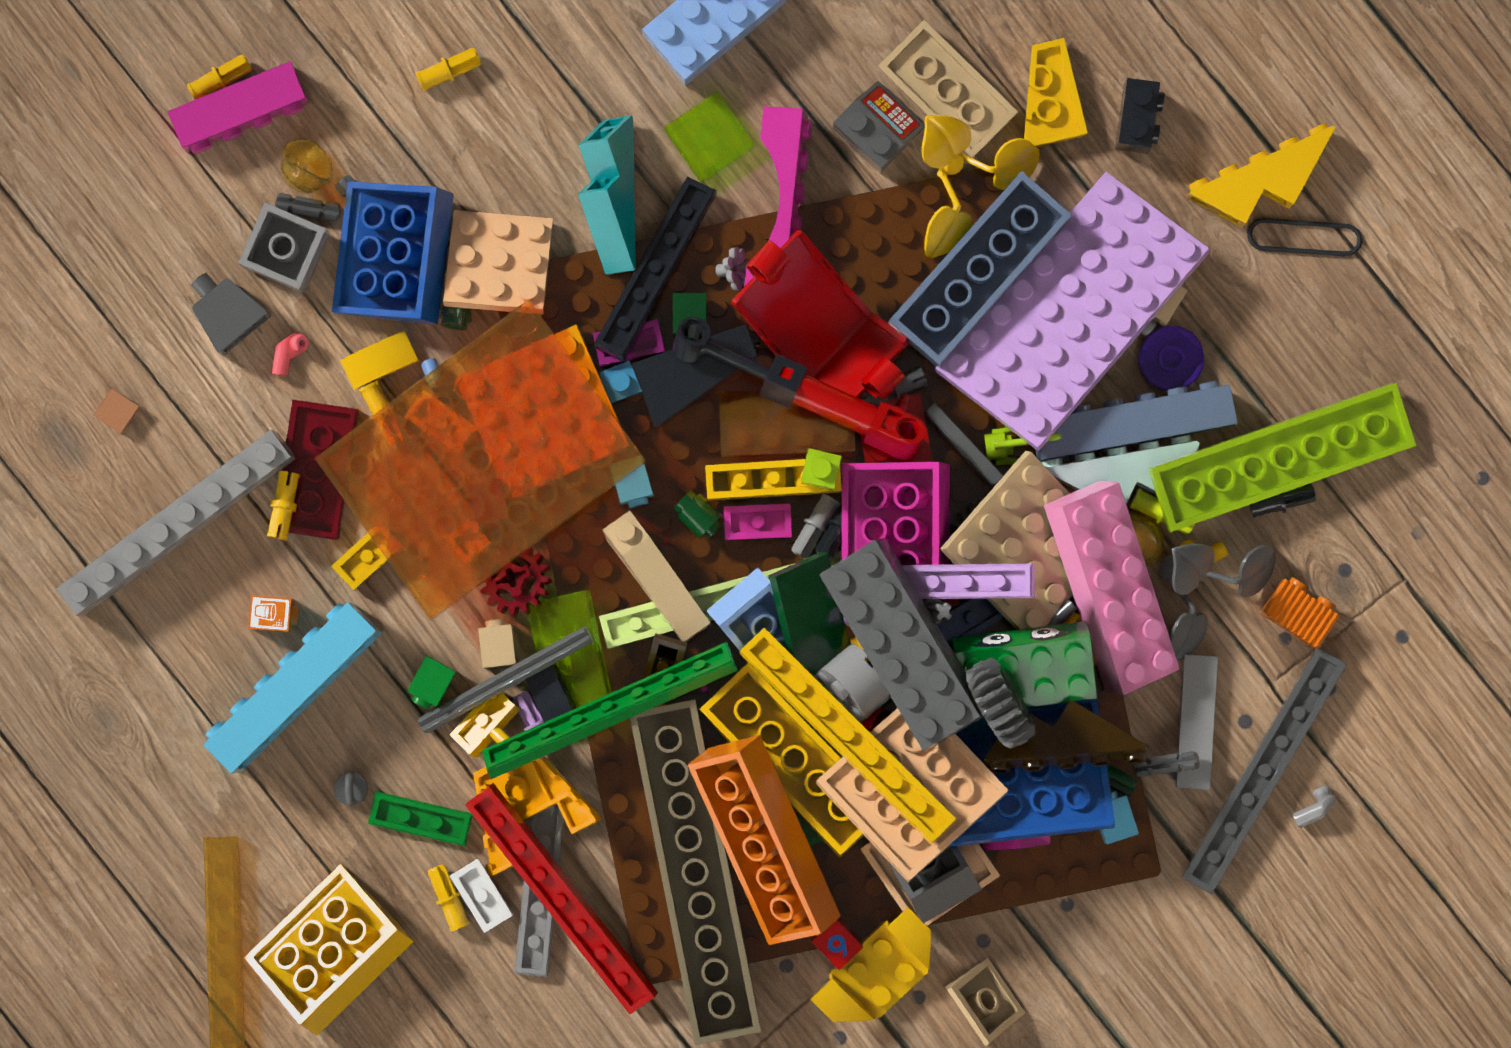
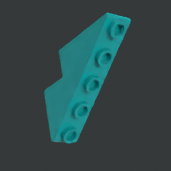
[578,115,636,274]

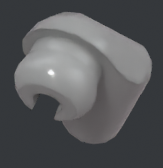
[1293,784,1336,828]

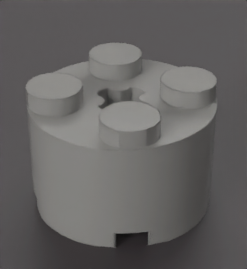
[814,644,891,723]

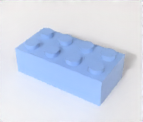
[642,0,786,86]

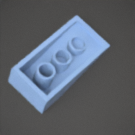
[707,568,798,712]

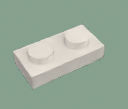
[450,858,514,933]

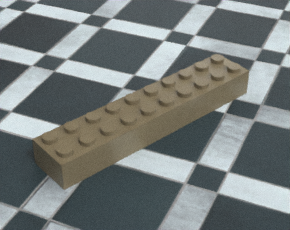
[630,700,761,1045]

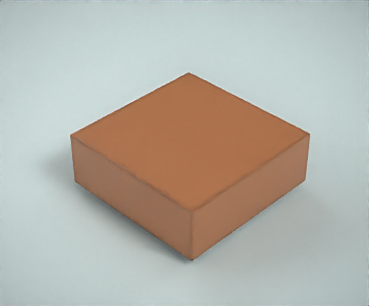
[93,388,141,434]

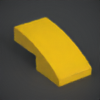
[340,331,418,390]

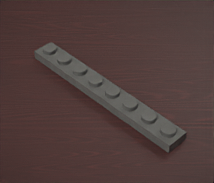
[1181,648,1347,894]

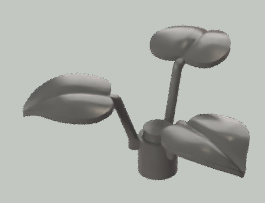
[1159,543,1276,661]

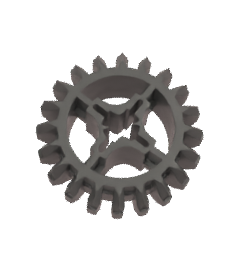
[966,658,1035,748]

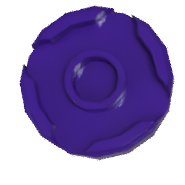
[1138,326,1204,391]

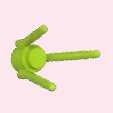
[984,427,1062,466]

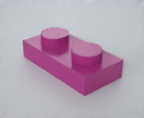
[724,504,792,540]

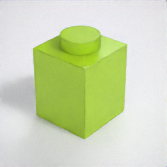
[800,448,841,491]

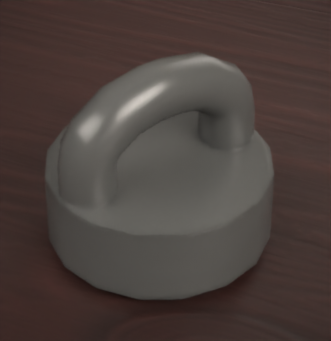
[334,772,368,806]

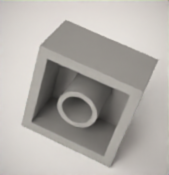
[238,203,330,294]

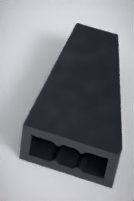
[632,324,761,429]

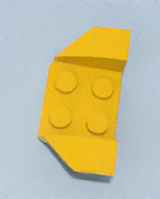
[810,907,931,1022]

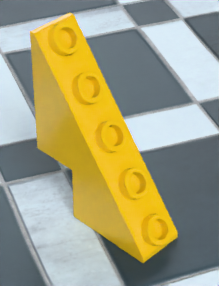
[1187,122,1336,228]

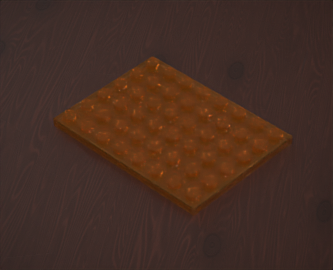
[315,299,647,620]

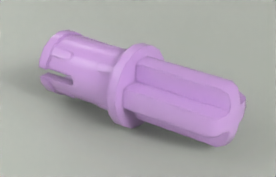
[513,691,544,731]

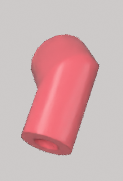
[272,333,309,376]

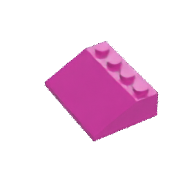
[842,462,950,565]

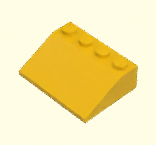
[244,864,414,1035]

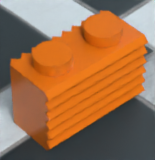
[1259,577,1340,650]

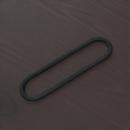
[1247,218,1362,256]

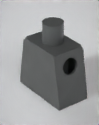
[191,273,271,356]

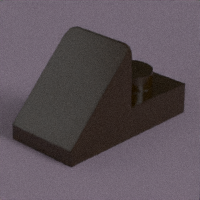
[643,633,688,679]

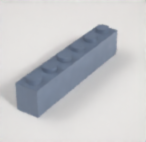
[1035,381,1238,462]

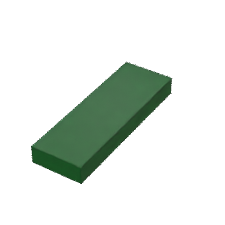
[368,791,473,846]

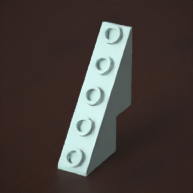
[1042,435,1200,503]

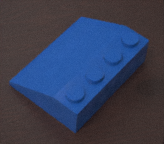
[332,181,454,325]

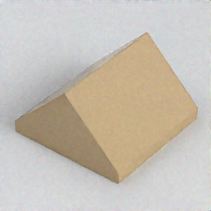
[945,958,1025,1046]

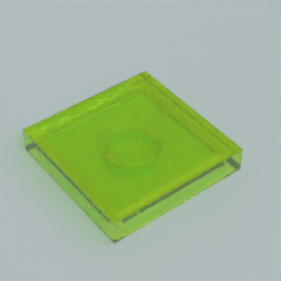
[663,91,755,183]

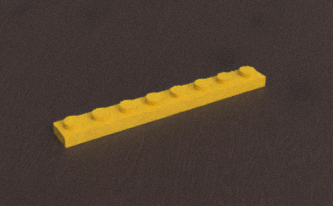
[740,628,956,845]

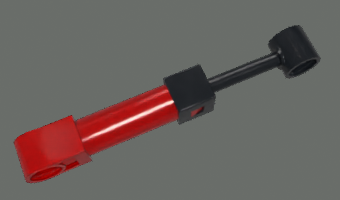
[672,317,926,460]

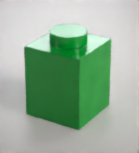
[407,656,458,710]

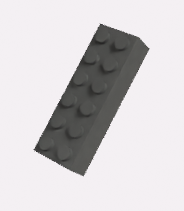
[819,538,984,751]

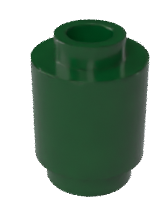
[673,490,723,539]

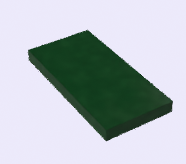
[769,551,850,691]

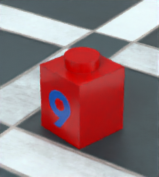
[810,918,864,970]

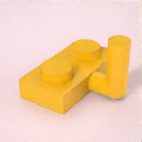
[450,692,520,759]

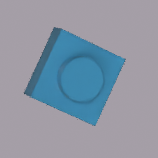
[599,361,642,404]

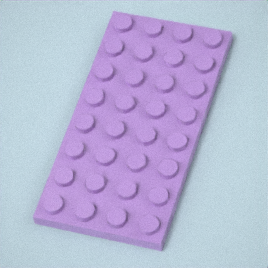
[935,172,1209,452]

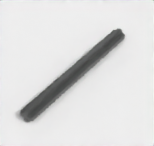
[418,627,594,733]

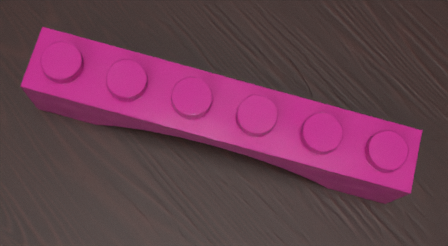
[744,106,812,287]

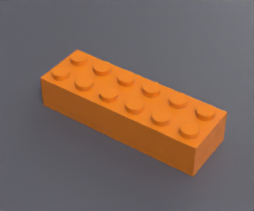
[688,735,841,945]

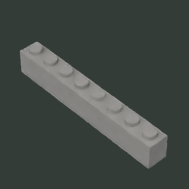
[56,430,297,616]

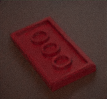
[277,399,359,541]

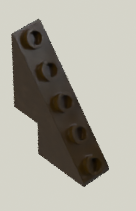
[984,700,1149,774]

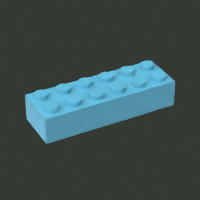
[203,602,383,774]

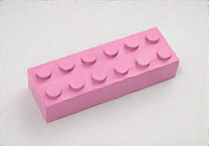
[1044,481,1180,695]

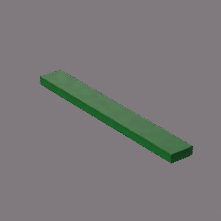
[482,642,738,779]

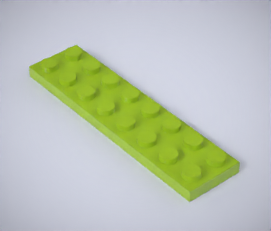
[1148,383,1417,532]

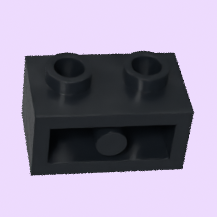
[1115,78,1165,154]

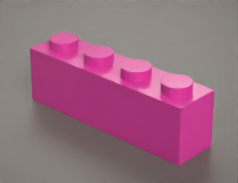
[167,61,309,154]

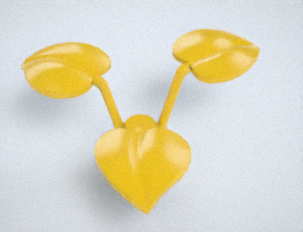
[921,115,1040,258]

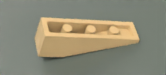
[603,511,711,642]

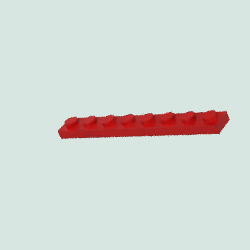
[465,783,658,1014]

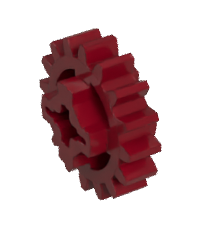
[478,543,552,617]

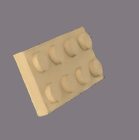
[877,20,1018,158]

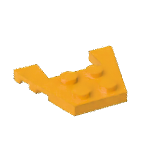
[473,756,601,877]

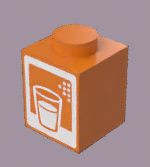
[248,595,300,633]

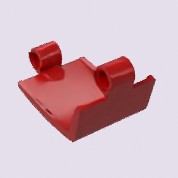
[732,230,909,399]

